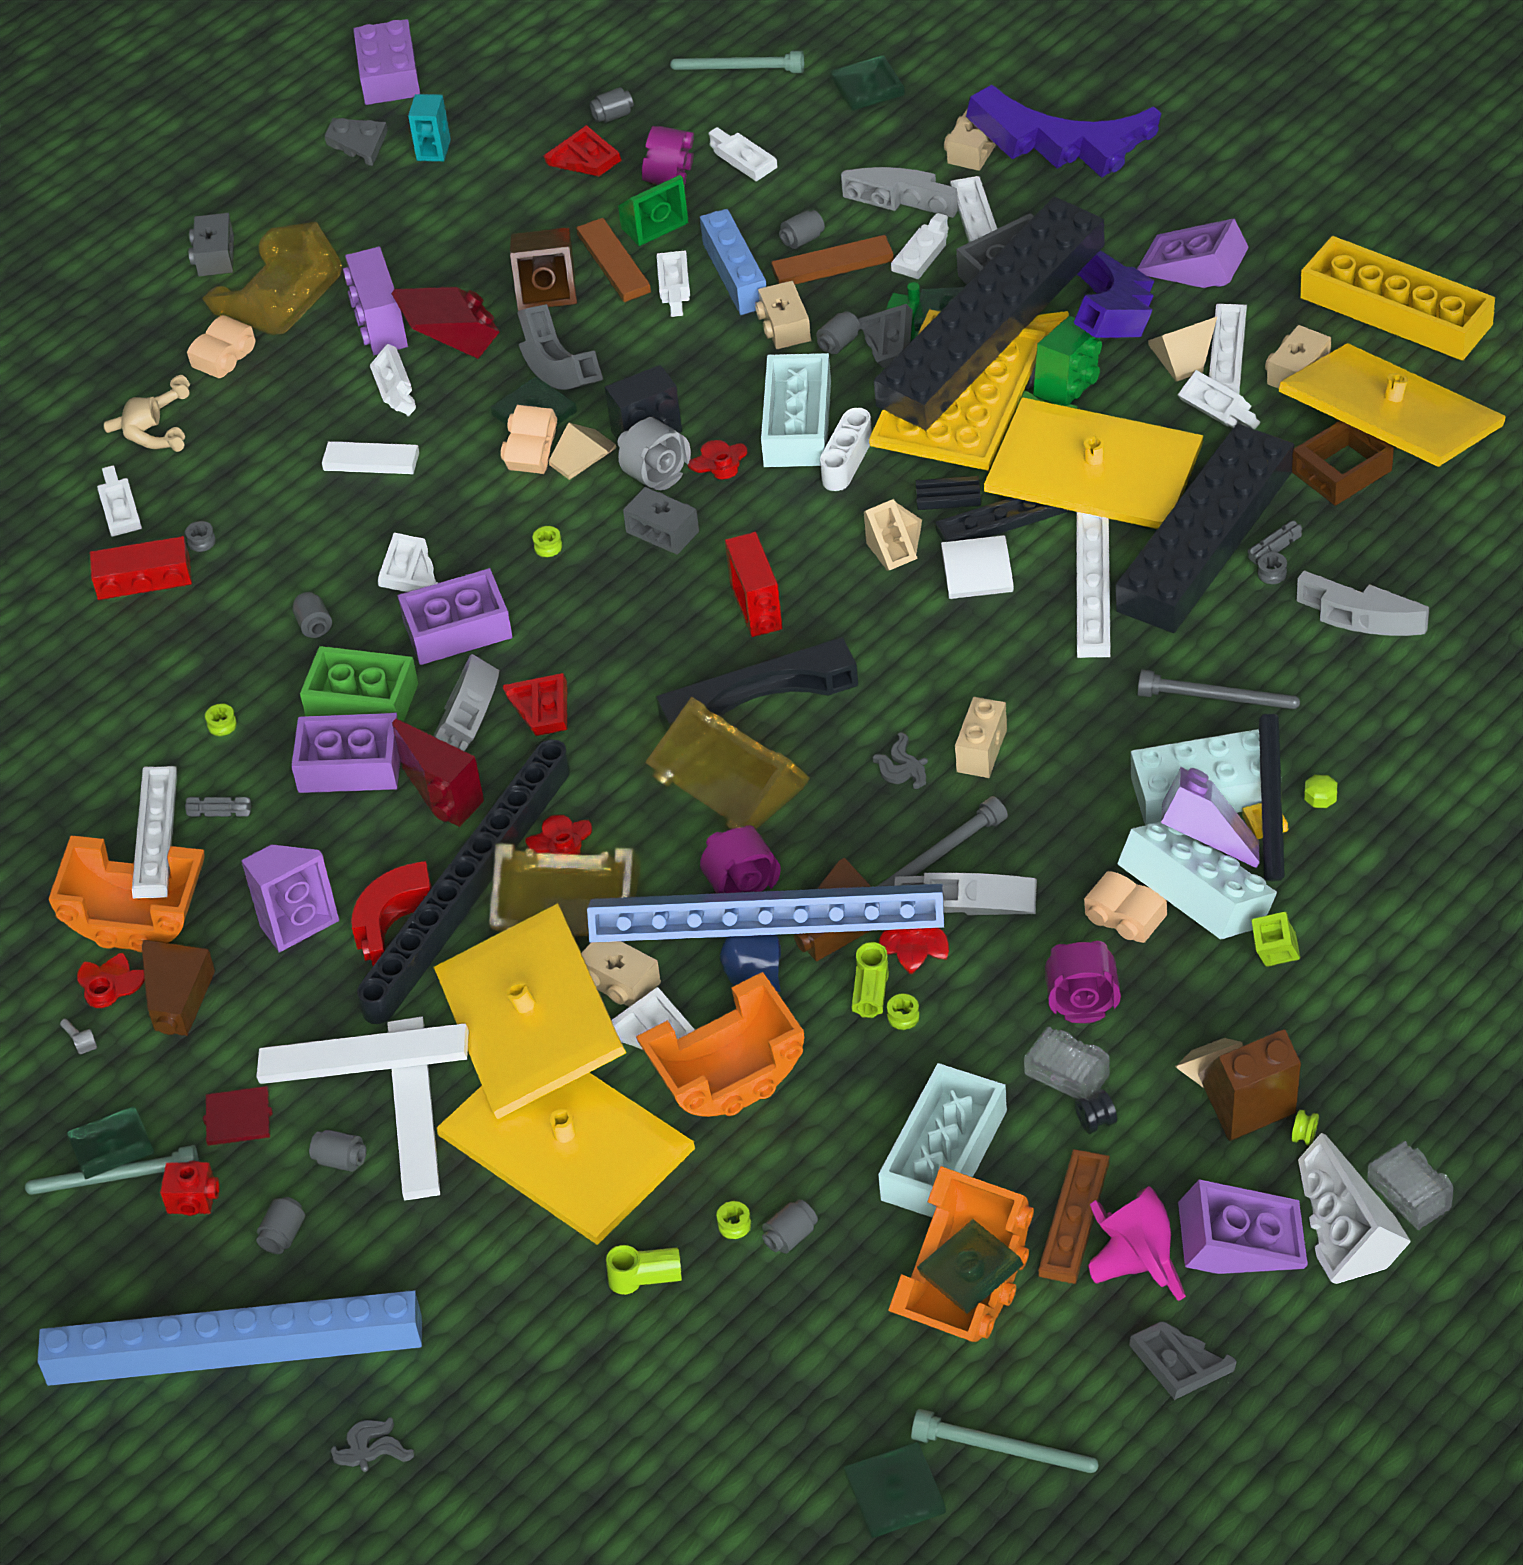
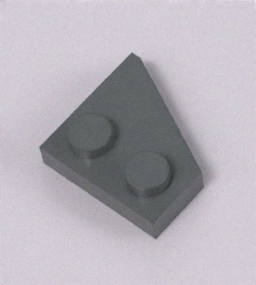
[325,118,388,166]
[858,304,913,368]
[1129,1321,1237,1400]

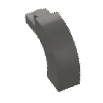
[517,304,603,390]

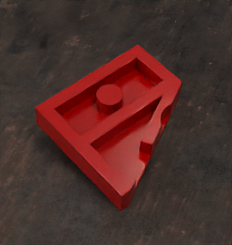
[544,125,622,176]
[503,673,567,736]

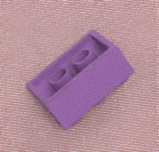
[241,845,339,952]

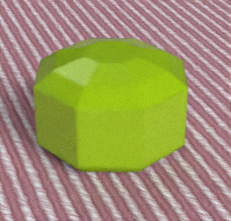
[1304,775,1337,808]

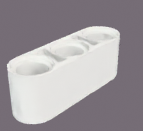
[820,408,872,491]

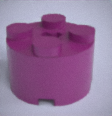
[642,126,694,187]
[700,825,781,894]
[1045,941,1121,1023]

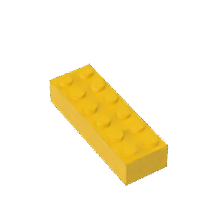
[1300,236,1495,361]

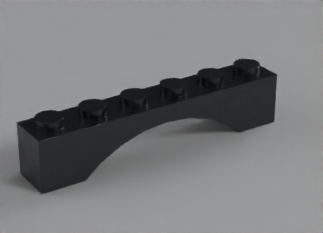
[656,637,858,745]

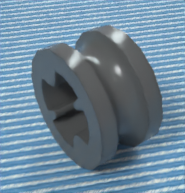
[185,521,216,552]
[1257,552,1287,584]

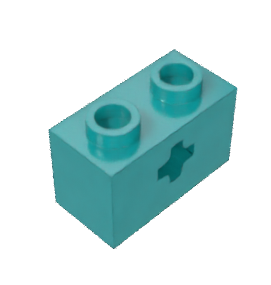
[408,94,451,161]

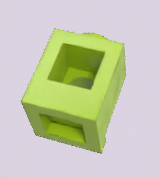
[1251,912,1300,967]

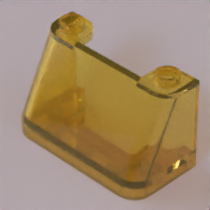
[203,222,342,335]
[645,697,810,829]
[489,844,641,942]

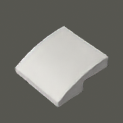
[941,535,1013,599]

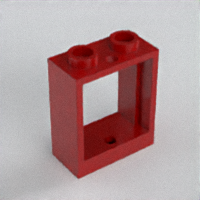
[725,532,783,637]

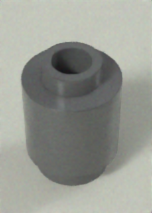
[589,87,634,123]
[779,210,825,249]
[816,311,860,354]
[292,592,332,638]
[309,1129,367,1172]
[256,1197,305,1254]
[762,1199,818,1254]

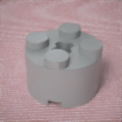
[618,417,691,490]

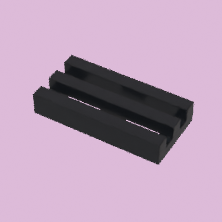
[916,476,981,510]

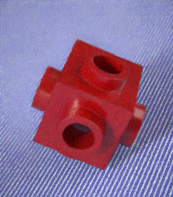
[160,1161,220,1216]

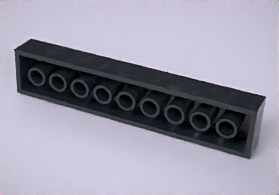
[874,196,1105,431]

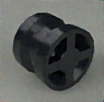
[1074,1089,1117,1134]

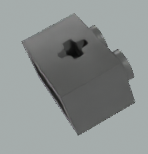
[189,213,234,276]
[623,487,699,555]

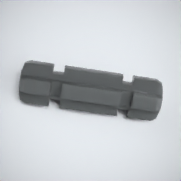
[1248,520,1302,565]
[185,797,252,817]

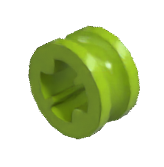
[532,526,562,557]
[205,704,237,736]
[887,994,920,1030]
[1292,1109,1319,1146]
[716,1201,751,1239]

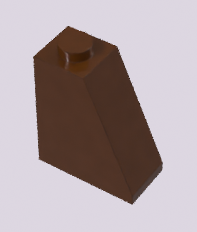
[794,858,872,962]
[142,940,215,1036]

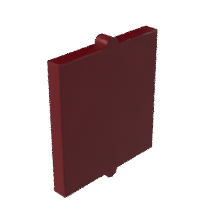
[203,1086,273,1146]

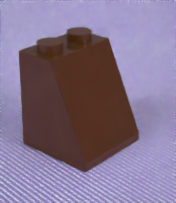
[510,227,577,311]
[1198,1029,1301,1142]

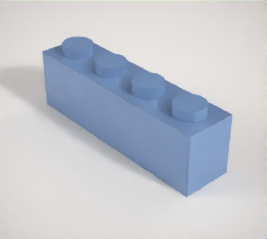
[700,209,766,315]

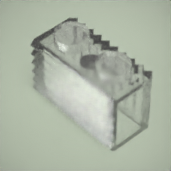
[1024,1026,1110,1099]
[1367,1141,1453,1230]

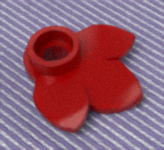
[687,440,748,479]
[525,815,592,862]
[879,928,949,974]
[77,953,145,1008]

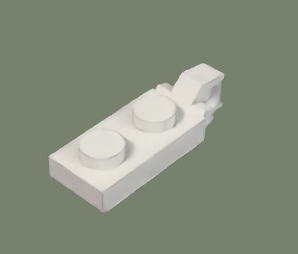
[709,127,777,181]
[891,213,949,280]
[657,250,690,317]
[370,344,416,416]
[1178,370,1260,429]
[97,465,142,537]

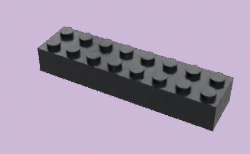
[1116,423,1294,634]

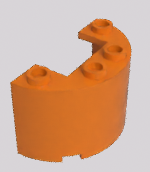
[49,836,204,952]
[636,972,804,1117]
[888,1166,1034,1342]

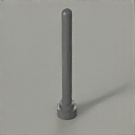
[1138,669,1300,709]
[876,796,1008,887]

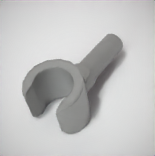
[60,1019,97,1054]

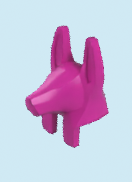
[1088,1186,1186,1301]

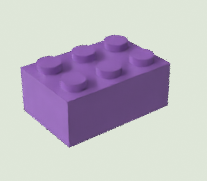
[353,19,420,105]
[343,247,408,356]
[397,568,513,665]
[291,713,400,793]

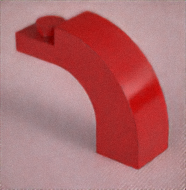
[351,861,432,966]

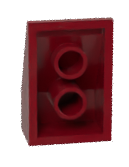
[391,287,500,359]
[392,719,484,827]

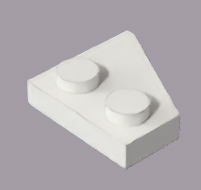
[378,533,438,592]
[612,987,695,1049]

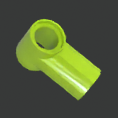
[852,942,889,1018]
[606,1245,682,1295]

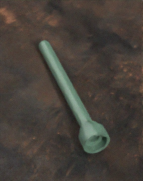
[670,50,804,74]
[25,1145,199,1195]
[911,1409,1099,1473]

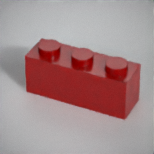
[90,536,192,600]

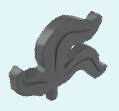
[873,732,928,789]
[331,1417,414,1472]

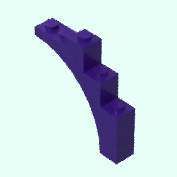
[966,84,1162,178]
[1074,250,1154,338]

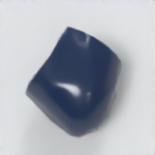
[720,934,781,993]

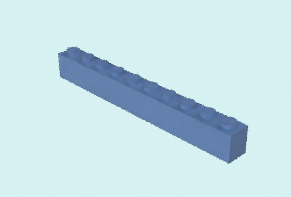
[587,884,944,942]
[38,1291,422,1386]

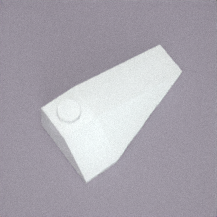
[1298,1133,1411,1284]

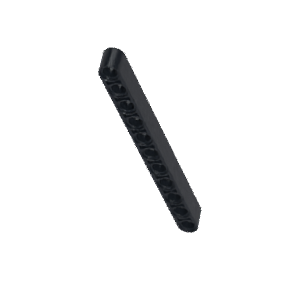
[357,739,570,1024]

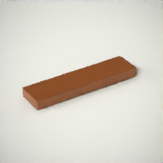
[576,218,651,302]
[771,235,894,285]
[1039,1149,1110,1284]

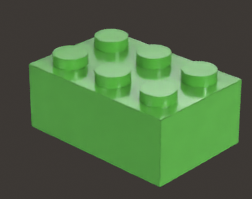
[300,646,419,722]

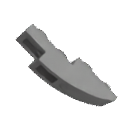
[841,167,958,218]
[1297,571,1429,636]
[433,654,500,751]
[894,873,1037,915]

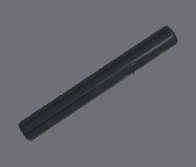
[1259,714,1285,882]

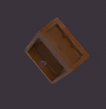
[1292,421,1394,506]

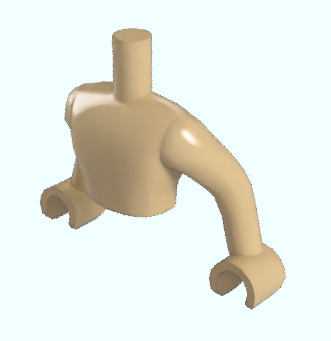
[104,375,190,452]

